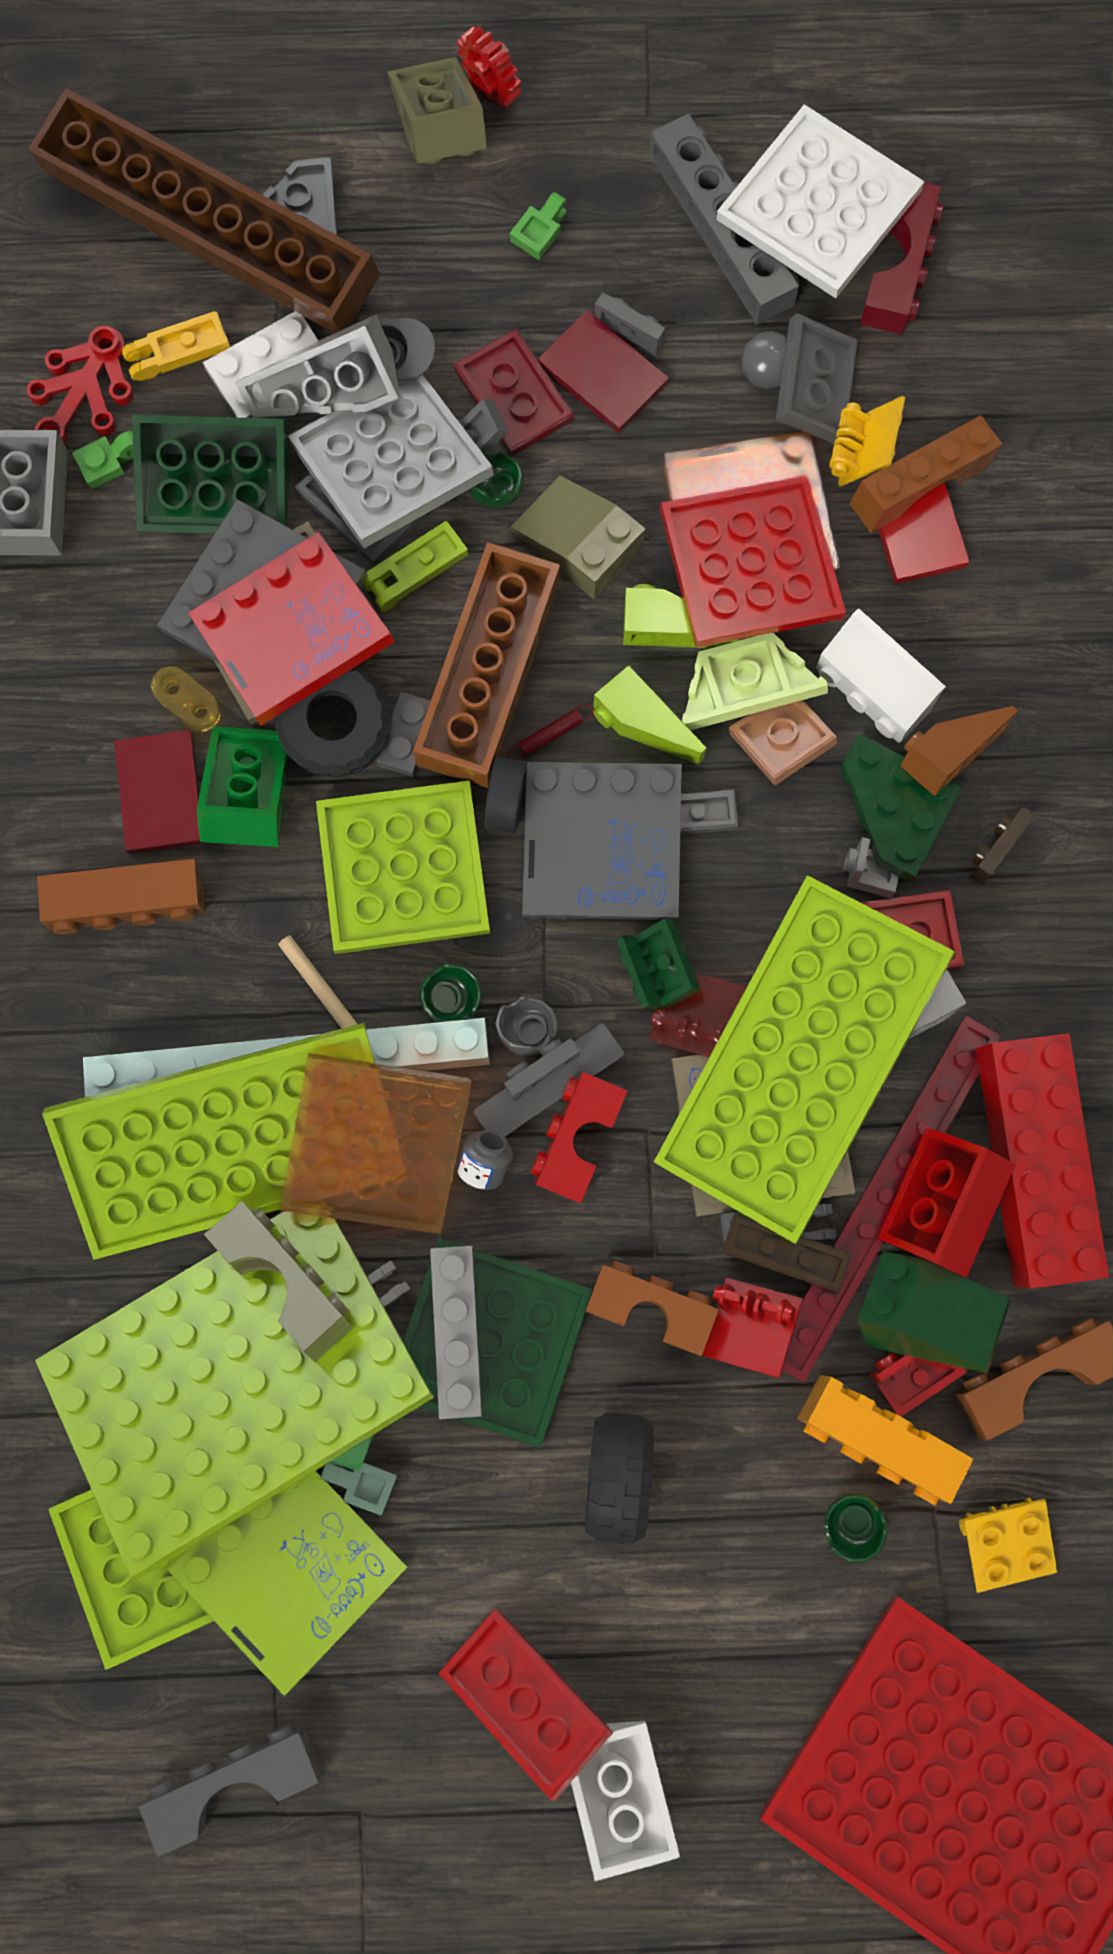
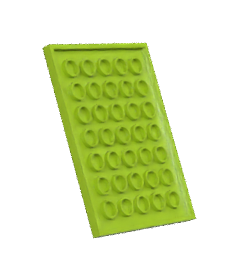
[35,1198,434,1580]

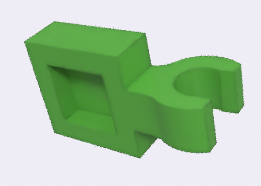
[509,192,567,260]
[72,431,134,490]

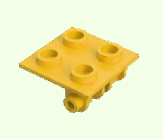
[829,396,905,487]
[959,1497,1057,1593]

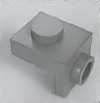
[844,837,898,898]

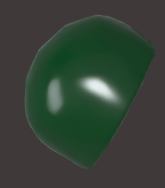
[469,451,525,507]
[419,964,482,1023]
[824,1493,888,1562]

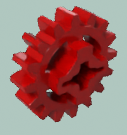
[457,26,522,108]

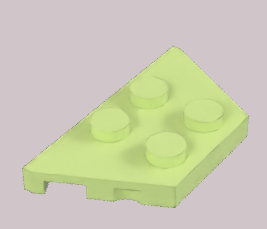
[682,633,828,730]

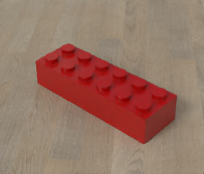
[976,1033,1109,1289]

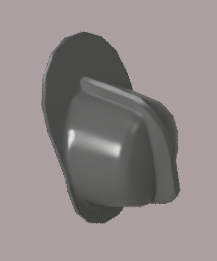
[378,318,436,380]

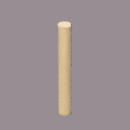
[278,936,357,1029]

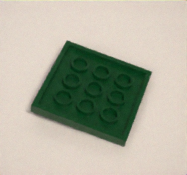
[403,1238,592,1448]

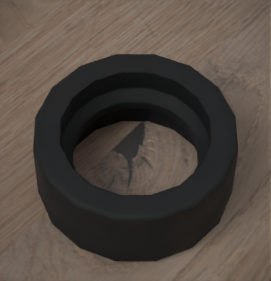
[485,757,527,834]

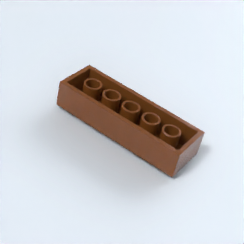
[413,542,560,789]

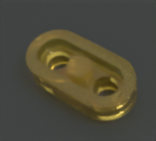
[151,666,220,731]

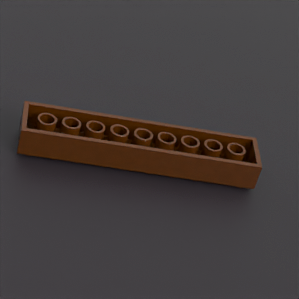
[28,88,380,333]

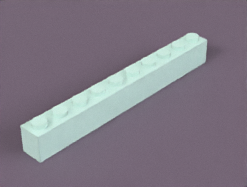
[83,1018,490,1097]

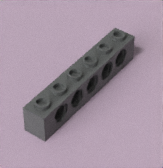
[649,113,799,325]

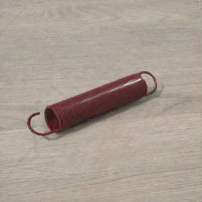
[507,703,594,760]

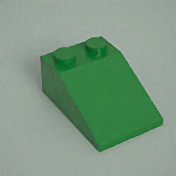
[197,726,288,847]

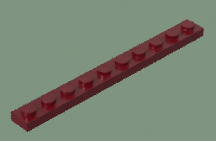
[782,1016,1001,1383]

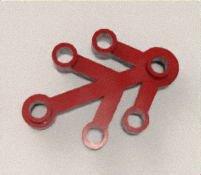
[26,326,134,445]

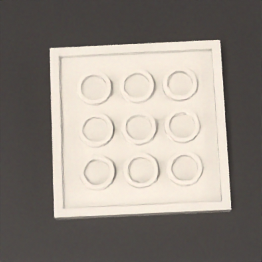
[716,105,924,298]

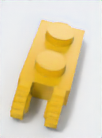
[122,311,230,382]

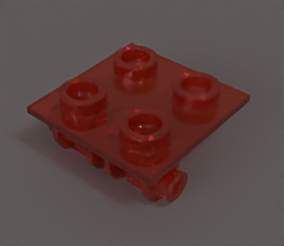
[649,972,747,1058]

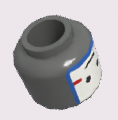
[456,1130,513,1190]

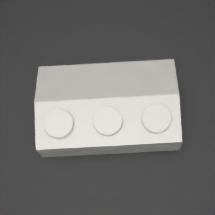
[816,608,945,743]
[571,1721,680,1881]

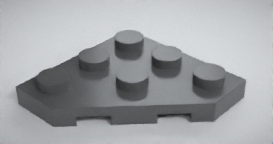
[262,157,338,236]

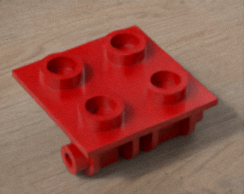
[702,1278,803,1379]

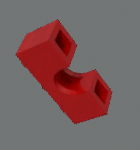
[530,1072,627,1203]

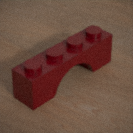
[860,183,944,335]

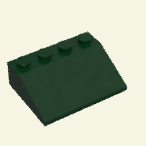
[132,414,291,534]

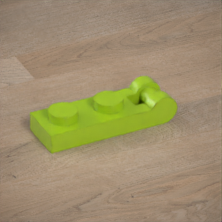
[362,520,468,612]

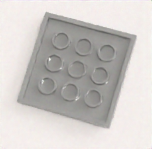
[288,374,494,548]

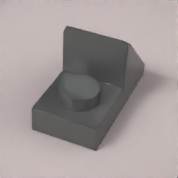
[459,399,508,456]

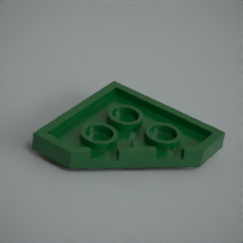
[840,733,962,883]

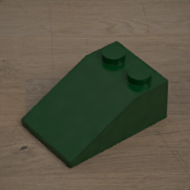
[857,1251,1011,1373]

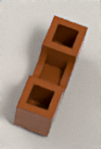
[585,1261,719,1356]

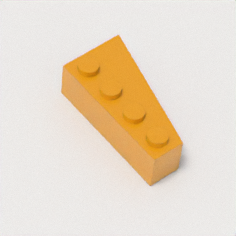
[797,1375,973,1506]

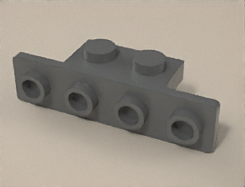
[474,1024,624,1137]

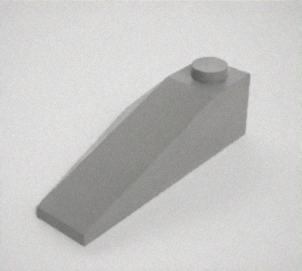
[235,315,400,418]

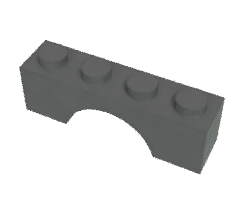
[139,1723,323,1858]

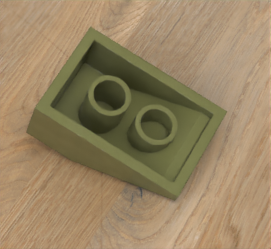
[388,57,487,164]
[510,476,645,600]

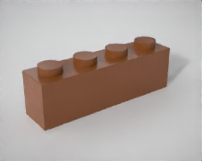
[37,859,205,935]

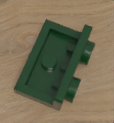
[616,918,701,1011]

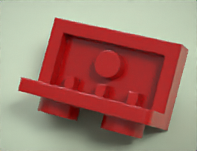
[869,1352,967,1417]

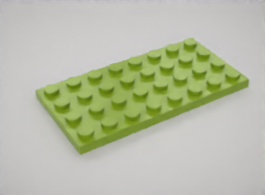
[654,875,956,1244]
[42,1023,407,1260]

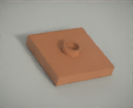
[729,700,837,785]

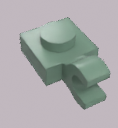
[320,1462,397,1516]

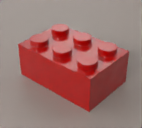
[878,1127,1016,1278]

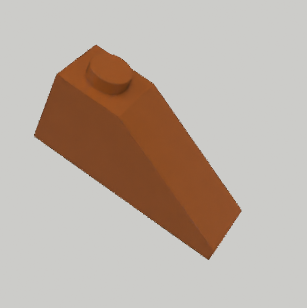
[900,706,1018,796]

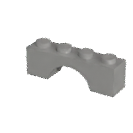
[430,1246,481,1419]

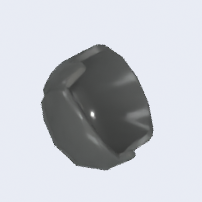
[741,331,787,389]
[495,996,559,1057]

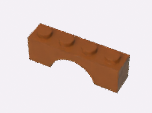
[850,415,1003,533]
[955,1317,1113,1441]

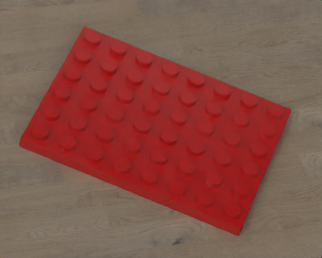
[759,1595,1113,1954]

